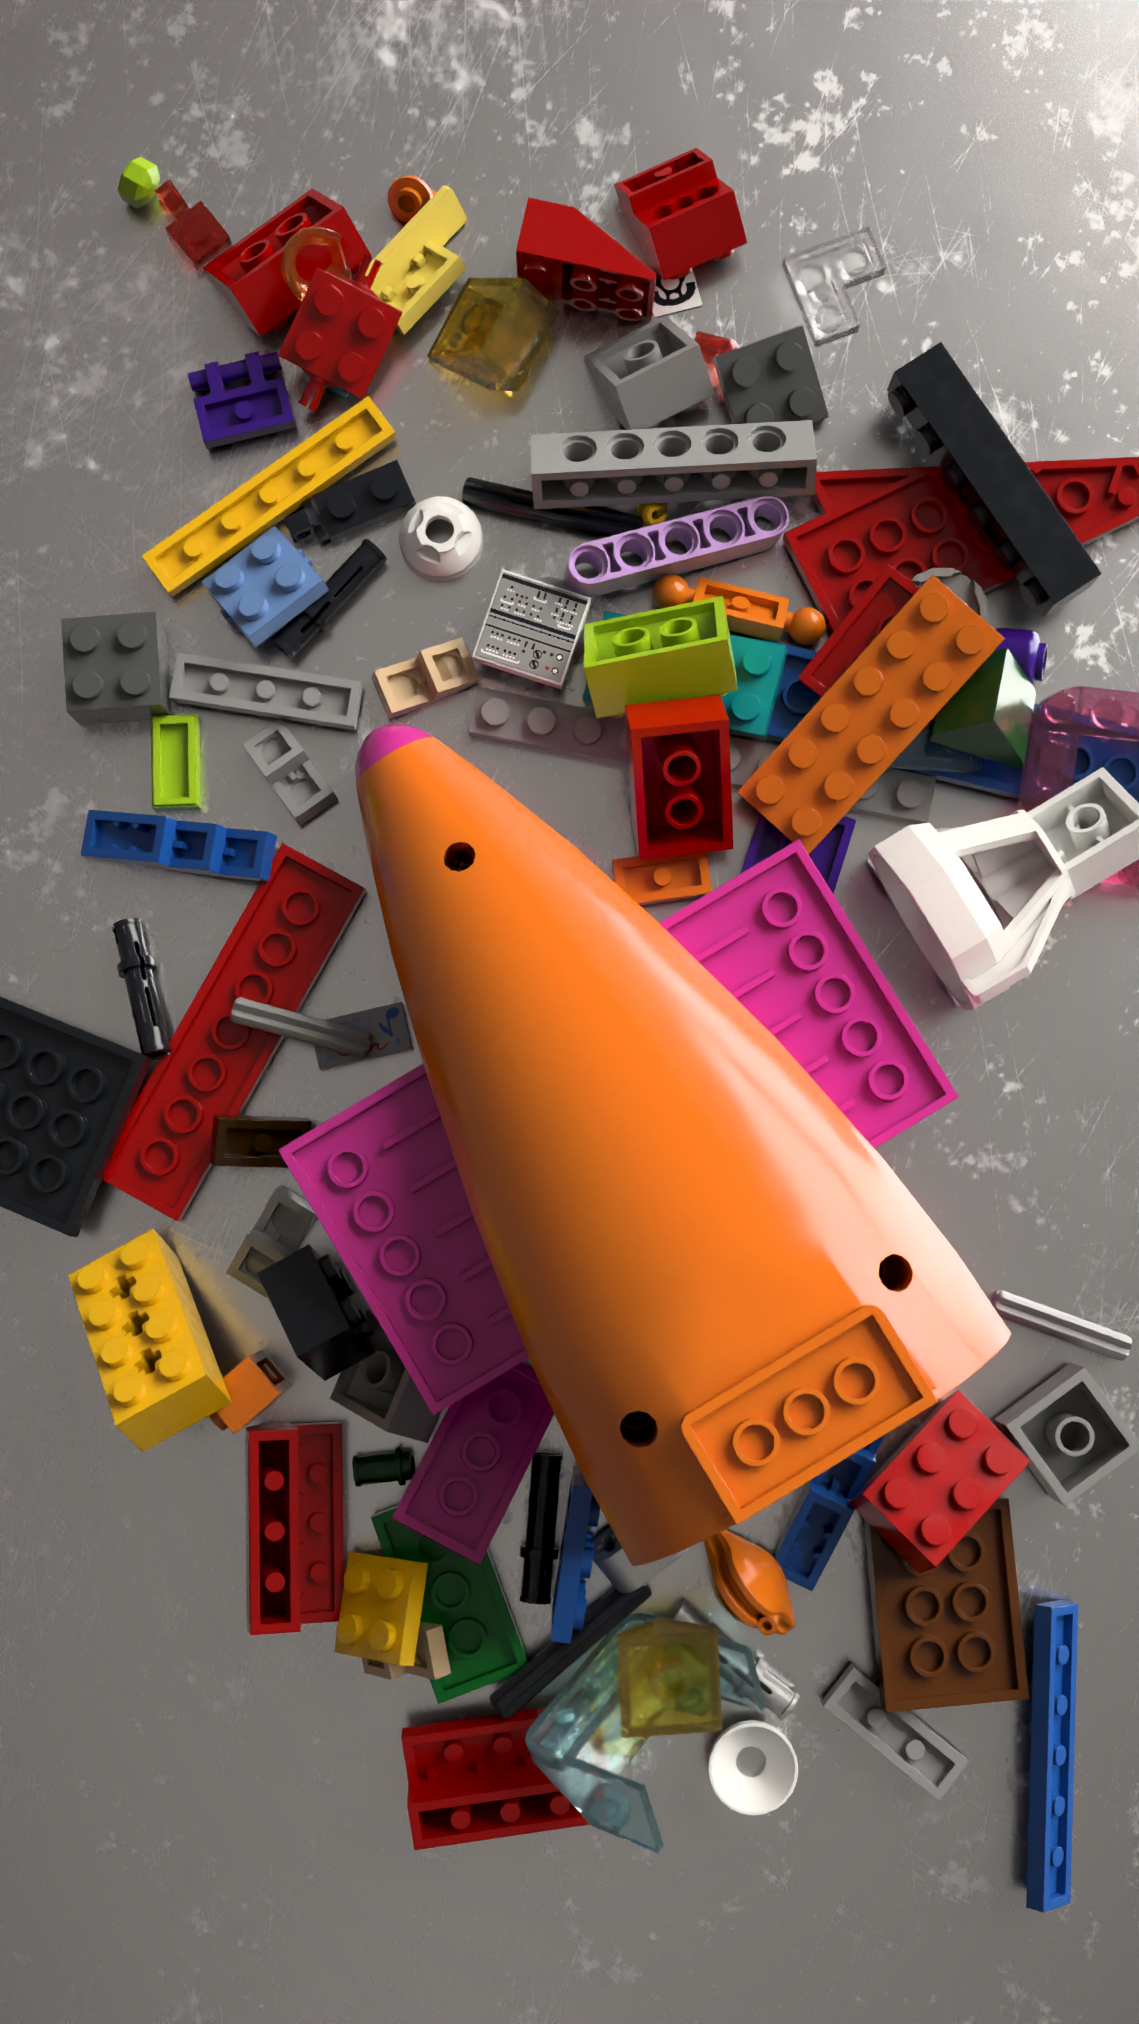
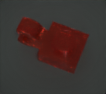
[154,180,232,270]

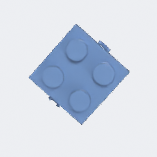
[202,525,329,648]

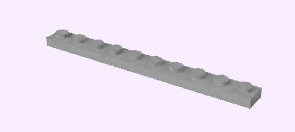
[468,687,937,824]

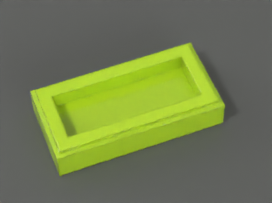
[150,714,202,811]

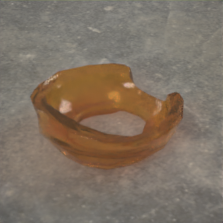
[280,226,351,302]

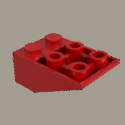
[516,197,657,321]

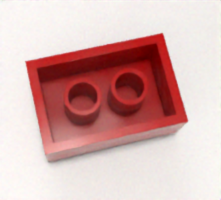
[624,695,734,860]
[848,1390,1031,1574]

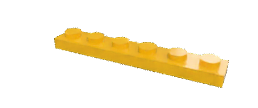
[142,396,397,598]

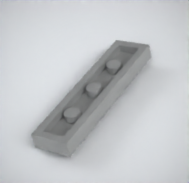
[169,652,364,731]

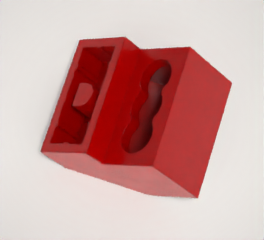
[614,148,747,280]

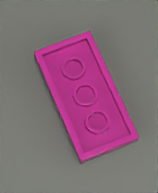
[391,1362,554,1565]

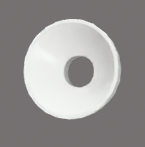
[399,496,483,582]
[708,1720,798,1815]

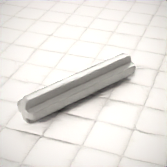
[231,997,372,1057]
[992,1291,1132,1361]

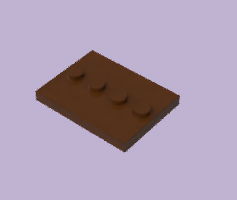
[864,1497,1029,1713]

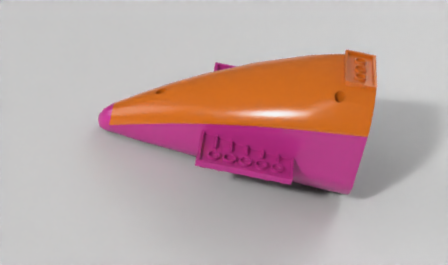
[278,724,1011,1566]

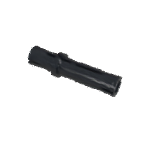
[270,539,387,660]
[112,918,172,1061]
[519,1452,563,1604]

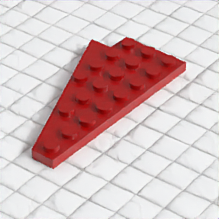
[782,457,1139,635]

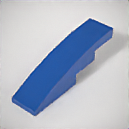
[81,810,277,882]
[773,1434,886,1591]

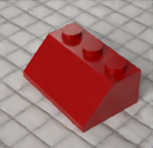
[203,188,371,336]

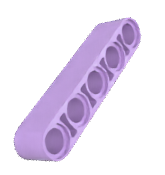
[564,496,789,598]

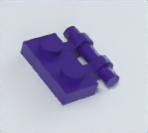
[188,351,296,449]

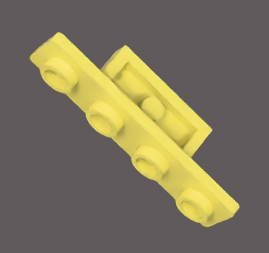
[365,186,467,335]

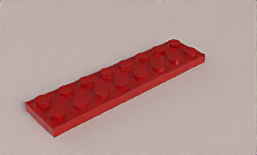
[102,843,366,1221]

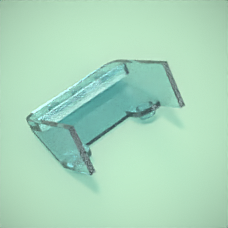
[525,1613,766,1853]

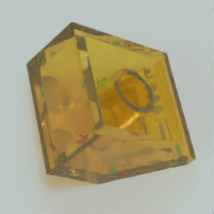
[427,278,560,392]

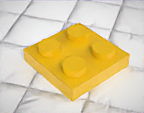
[334,1552,428,1666]

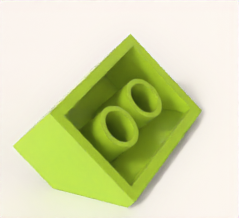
[584,596,738,718]

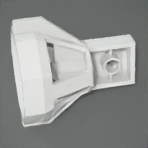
[868,767,1139,1011]

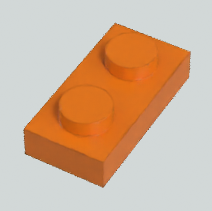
[612,852,712,906]

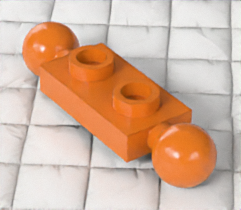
[652,574,826,645]

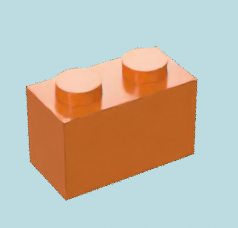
[209,1350,292,1434]

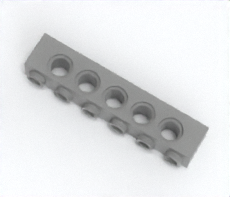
[530,420,817,509]

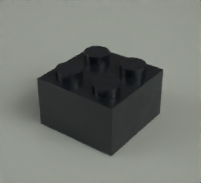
[257,1244,376,1381]

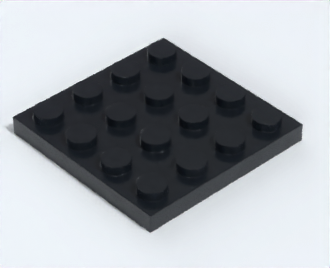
[0,997,153,1237]

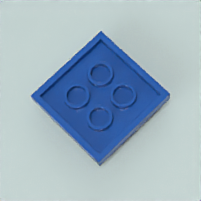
[550,1466,600,1644]

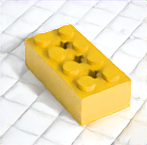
[68,1228,232,1452]

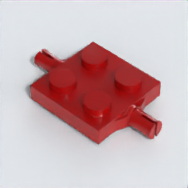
[278,254,403,412]

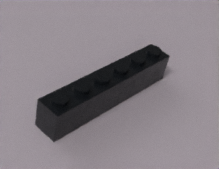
[887,342,1102,617]

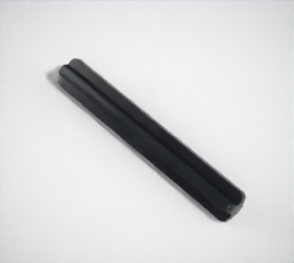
[462,477,643,537]
[489,1582,652,1719]

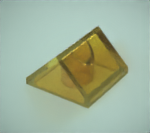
[617,1617,722,1738]

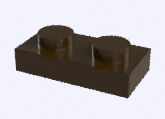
[210,1115,312,1168]

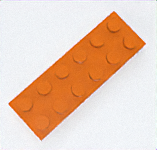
[737,574,1005,854]

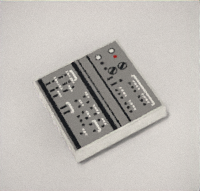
[472,569,591,690]

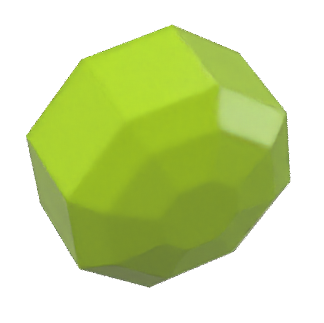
[118,157,160,209]

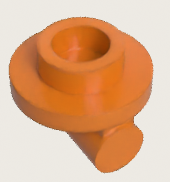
[388,175,437,223]

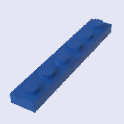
[1024,1600,1078,1913]

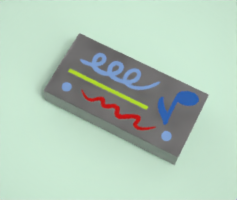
[314,1002,413,1070]

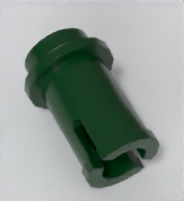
[352,1446,415,1487]

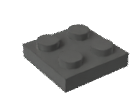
[712,325,829,424]

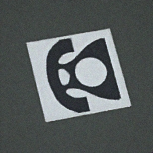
[651,269,703,318]

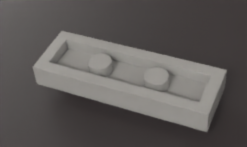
[821,1663,969,1802]

